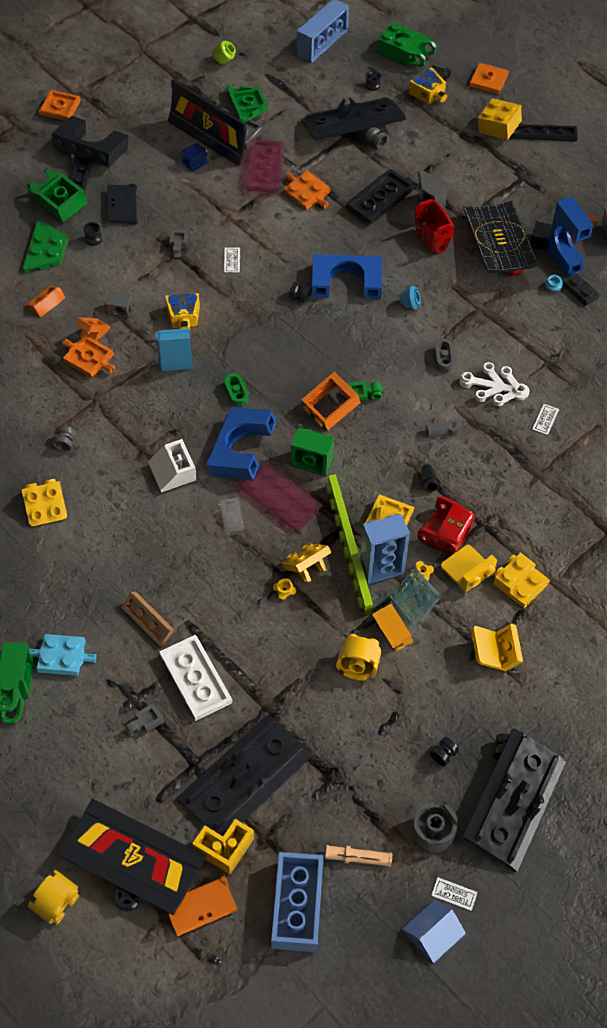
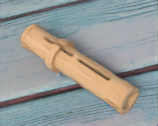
[325,845,392,867]

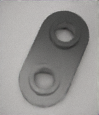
[435,339,455,371]

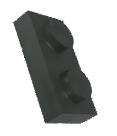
[563,273,600,306]

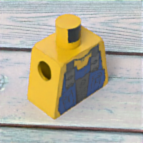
[409,68,447,104]
[165,293,200,330]

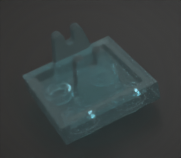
[390,569,442,625]

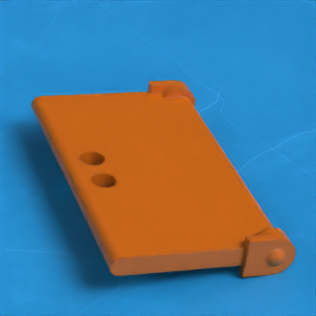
[166,875,238,937]

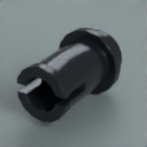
[431,65,451,80]

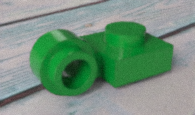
[348,381,383,401]

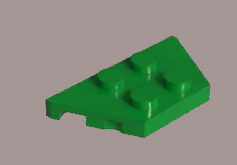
[226,84,268,123]
[23,221,68,274]

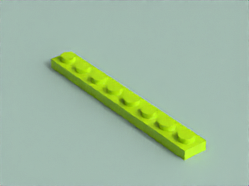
[325,474,373,615]

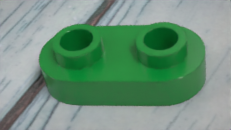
[224,373,249,406]

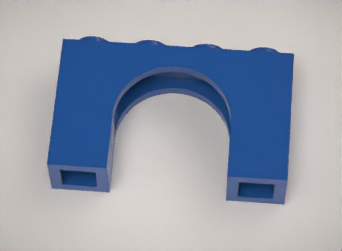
[547,197,594,277]
[312,254,382,299]
[207,407,276,481]

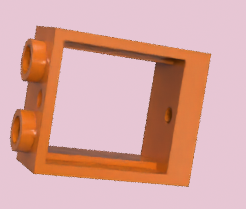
[301,371,361,431]

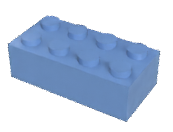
[296,0,349,63]
[360,514,410,584]
[272,852,324,952]

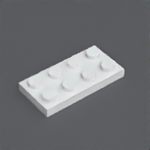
[159,635,233,721]

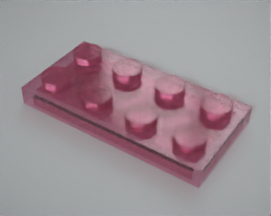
[247,139,285,193]
[241,462,323,533]

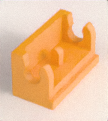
[372,604,413,651]

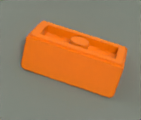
[26,286,65,317]

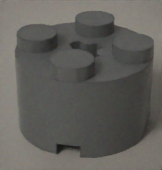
[412,802,457,854]

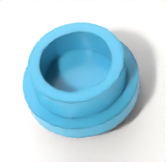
[545,275,563,291]

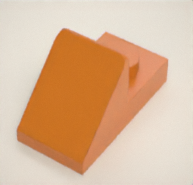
[75,317,110,341]

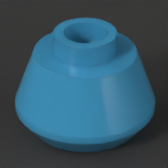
[400,286,421,310]

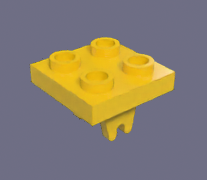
[365,495,414,525]
[281,543,332,583]

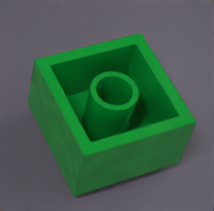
[291,427,334,476]

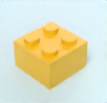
[478,98,522,140]

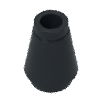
[421,464,440,492]

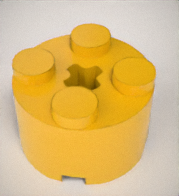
[336,634,381,681]
[28,870,79,925]

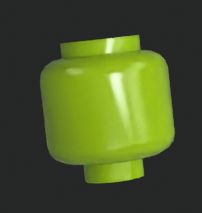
[212,41,235,64]

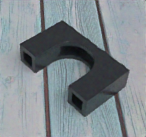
[52,116,128,168]

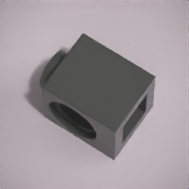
[106,291,134,319]

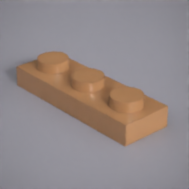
[121,591,174,646]

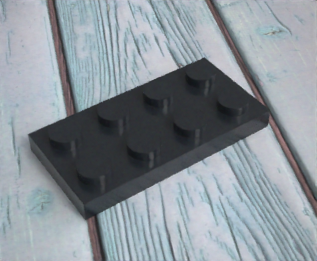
[346,169,415,224]

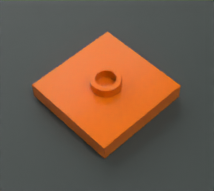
[470,63,509,94]
[39,90,81,121]

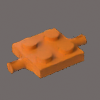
[284,170,330,211]
[62,335,115,378]

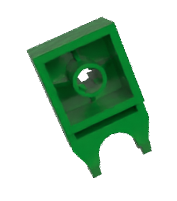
[376,22,437,67]
[26,168,88,223]
[0,642,34,724]

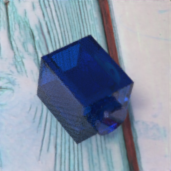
[181,143,208,172]

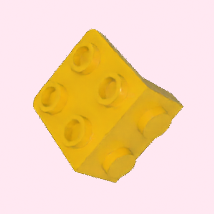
[21,479,67,526]
[441,545,497,593]
[471,624,523,671]

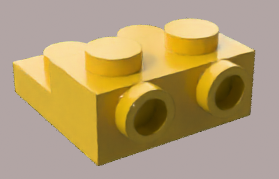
[494,553,550,608]

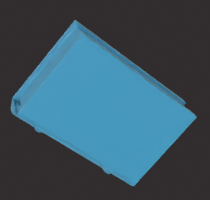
[156,328,193,371]

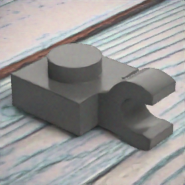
[169,230,188,258]
[126,703,164,738]

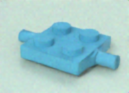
[30,634,97,676]

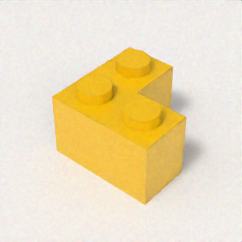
[192,819,254,875]

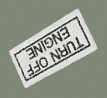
[224,248,240,272]
[533,404,559,435]
[431,878,477,910]

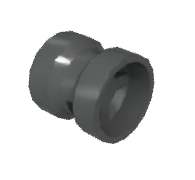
[366,127,388,149]
[53,426,76,452]

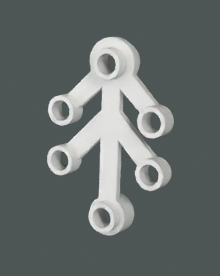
[459,362,529,406]

